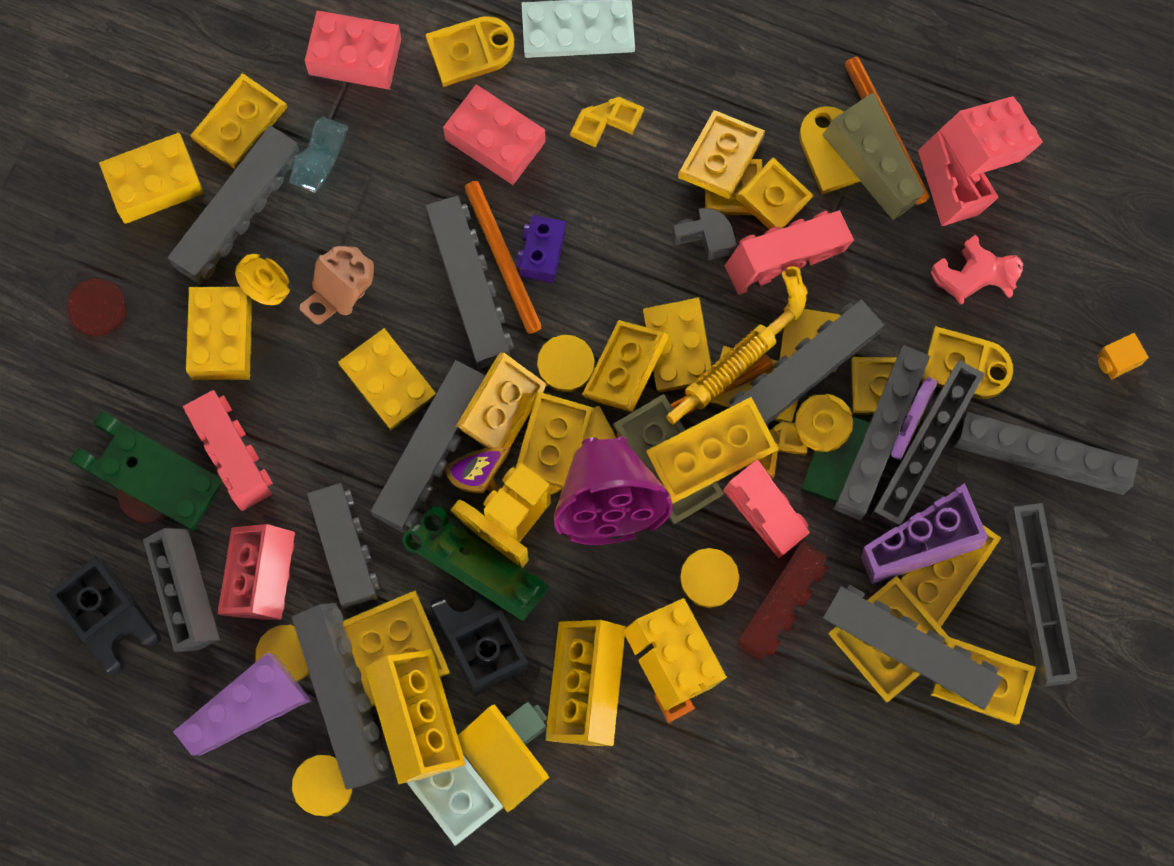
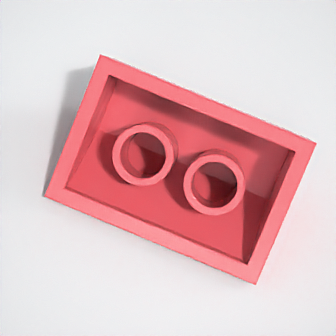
[217,524,295,620]

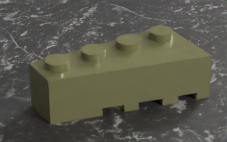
[823,92,925,220]

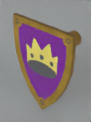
[445,447,511,493]

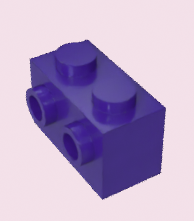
[516,215,566,284]

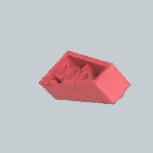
[724,210,854,295]
[182,390,273,512]

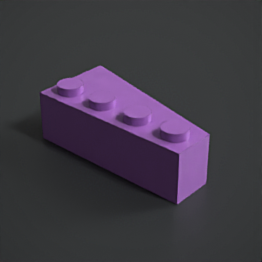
[861,483,988,584]
[173,653,312,756]

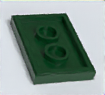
[801,417,869,503]

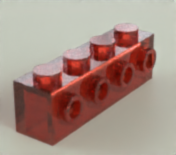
[736,541,828,661]

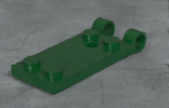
[69,411,224,532]
[402,507,550,621]

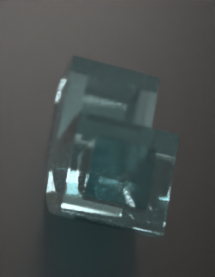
[289,116,348,193]

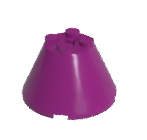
[554,437,673,545]

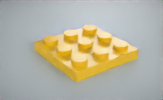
[828,576,956,703]
[343,590,450,708]

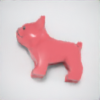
[930,235,1024,305]

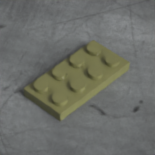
[613,394,724,525]

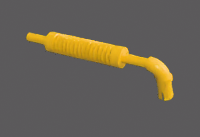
[666,266,808,425]

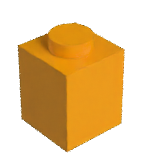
[1097,333,1149,380]

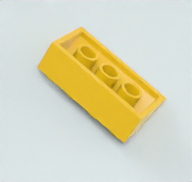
[545,620,626,746]
[365,649,466,784]

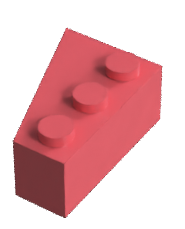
[918,131,999,226]
[723,459,810,558]

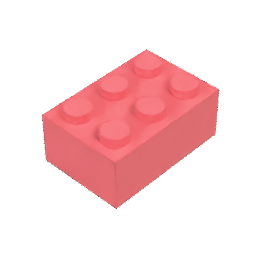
[305,10,401,90]
[443,84,545,185]
[939,96,1043,177]

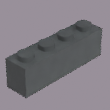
[307,483,380,609]
[143,528,220,652]

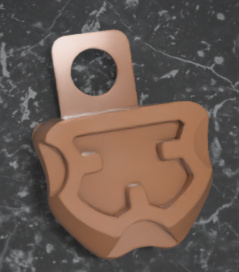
[299,246,374,325]

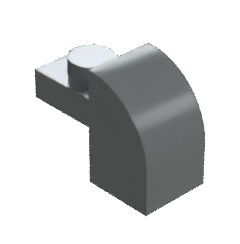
[672,208,737,260]

